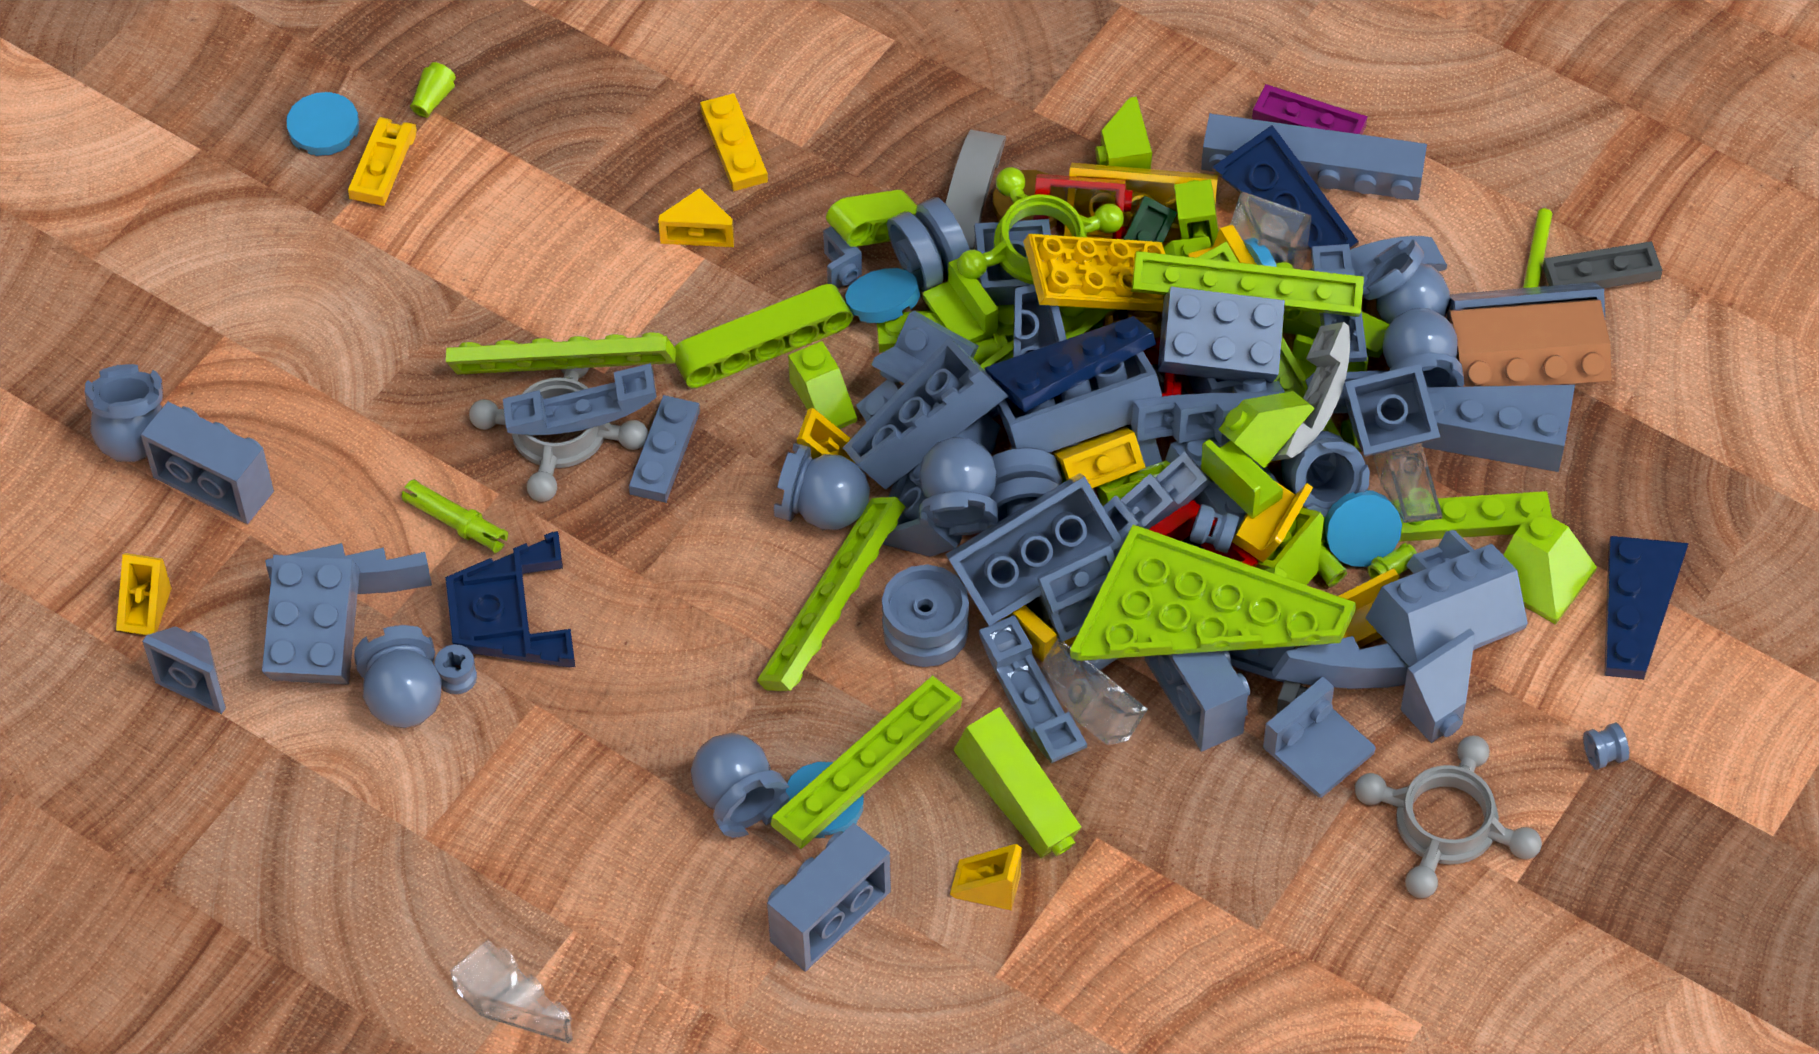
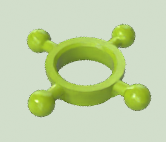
[957,167,1124,317]

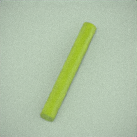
[1523,208,1552,288]

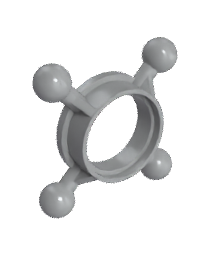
[469,368,648,502]
[1355,735,1542,899]

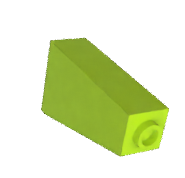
[954,707,1081,858]

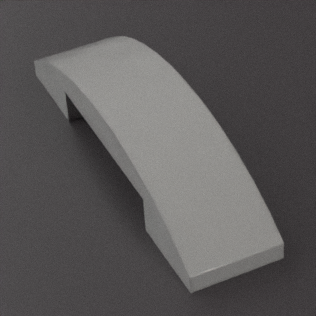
[945,130,1006,250]
[1271,322,1350,461]

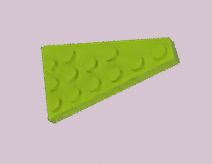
[1070,524,1356,661]

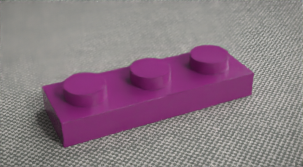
[1252,84,1368,135]

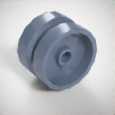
[887,197,970,292]
[987,448,1062,526]
[882,564,969,667]

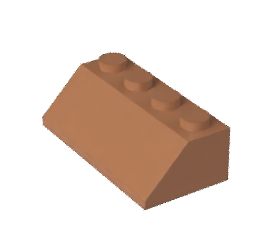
[1449,299,1612,387]

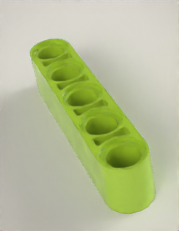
[674,284,853,388]

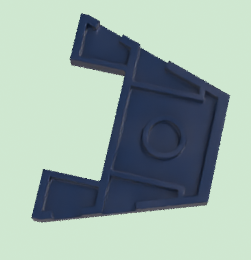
[445,531,576,668]

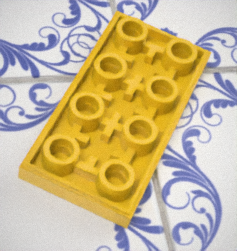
[1023,234,1165,312]

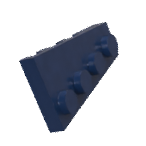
[1212,125,1359,251]
[985,316,1156,412]
[1604,536,1689,680]

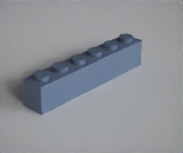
[1201,113,1427,201]

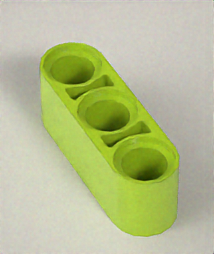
[826,190,917,247]

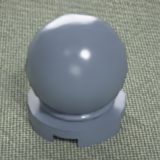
[1358,239,1450,324]
[1383,308,1464,387]
[85,364,163,462]
[1281,431,1370,517]
[919,437,998,536]
[774,443,870,530]
[354,625,442,728]
[691,733,790,838]

